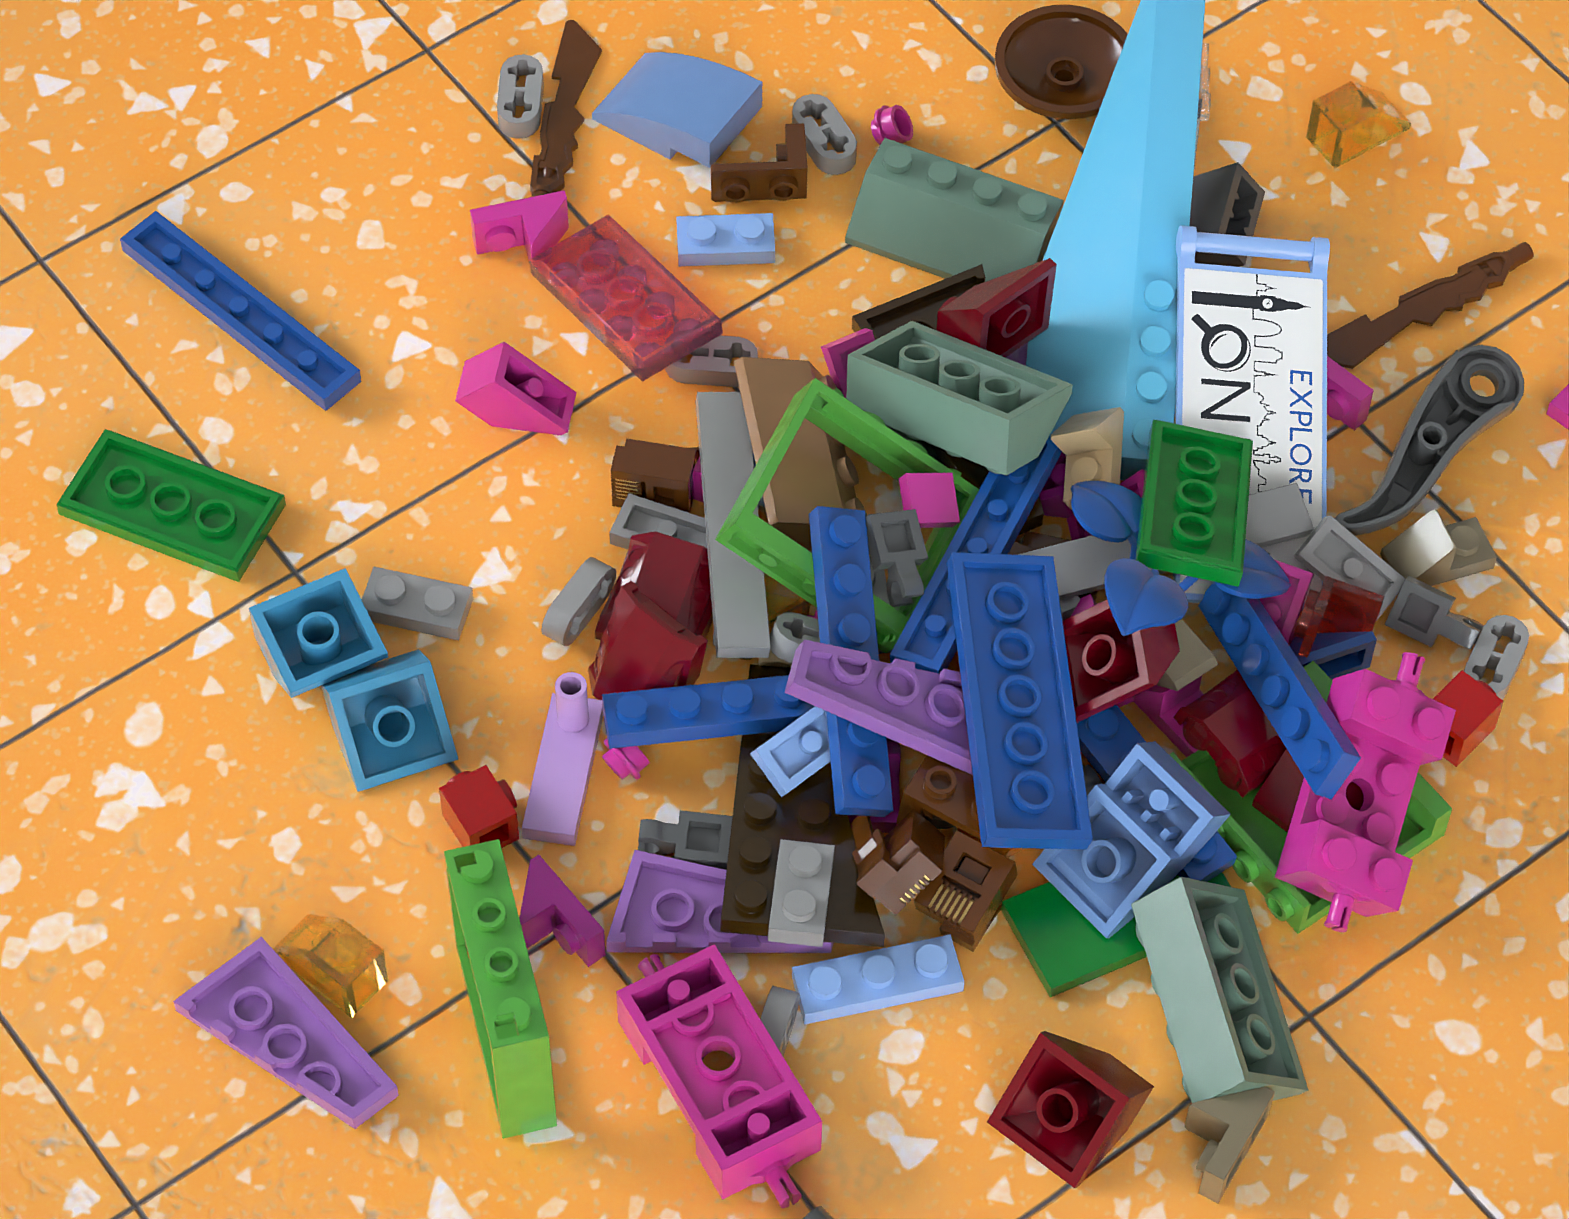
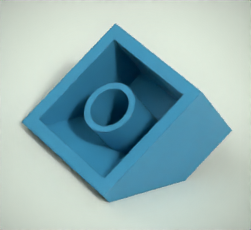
[249,568,388,698]
[321,649,458,792]

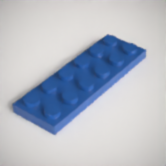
[947,552,1093,850]

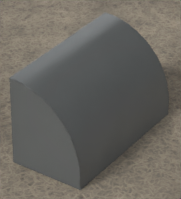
[1189,162,1265,267]

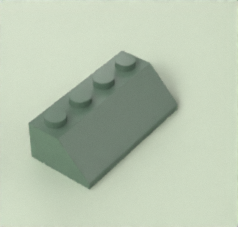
[845,138,1064,282]
[846,321,1073,476]
[1131,877,1308,1103]

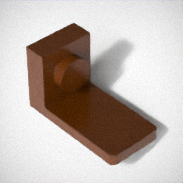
[711,123,808,202]
[896,755,981,840]

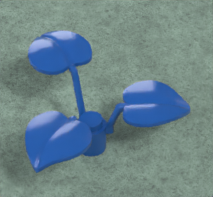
[1070,481,1291,636]

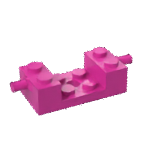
[1275,652,1456,932]
[616,944,822,1208]

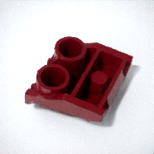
[595,531,713,640]
[588,580,708,700]
[1173,670,1286,798]

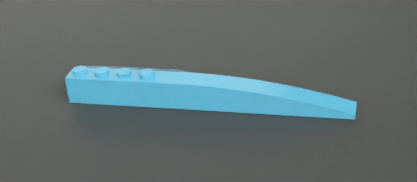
[1026,0,1205,481]

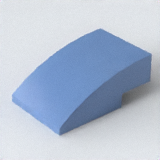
[592,52,763,168]
[1032,741,1231,938]

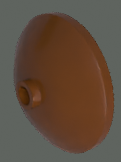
[995,4,1128,119]

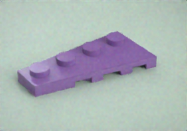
[785,639,973,775]
[606,850,834,953]
[173,937,399,1129]

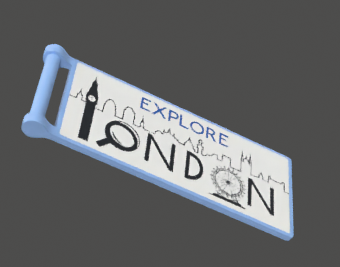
[1173,225,1330,612]

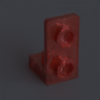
[1293,576,1385,658]

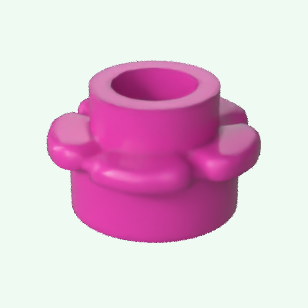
[871,105,913,145]
[602,738,650,780]

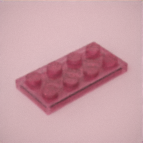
[529,214,723,382]

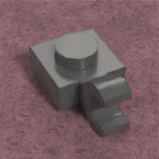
[866,509,928,607]
[1384,576,1484,650]
[638,810,733,870]

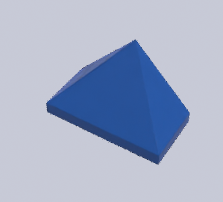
[1289,631,1377,680]

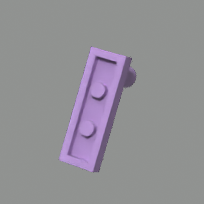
[522,672,603,846]

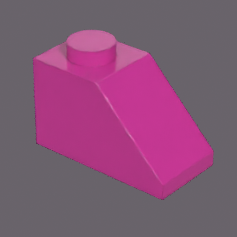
[455,342,577,436]

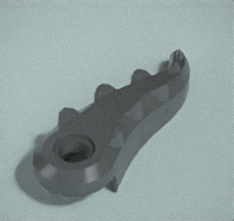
[1334,345,1524,536]

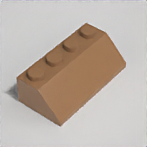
[734,357,867,553]

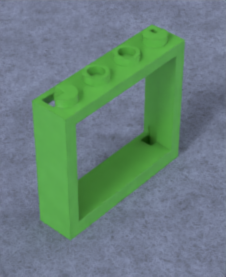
[715,378,979,653]
[444,839,557,1139]

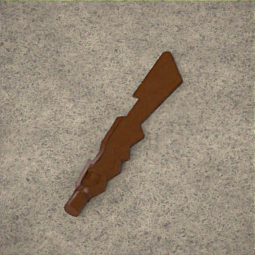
[530,20,602,197]
[1327,242,1534,369]

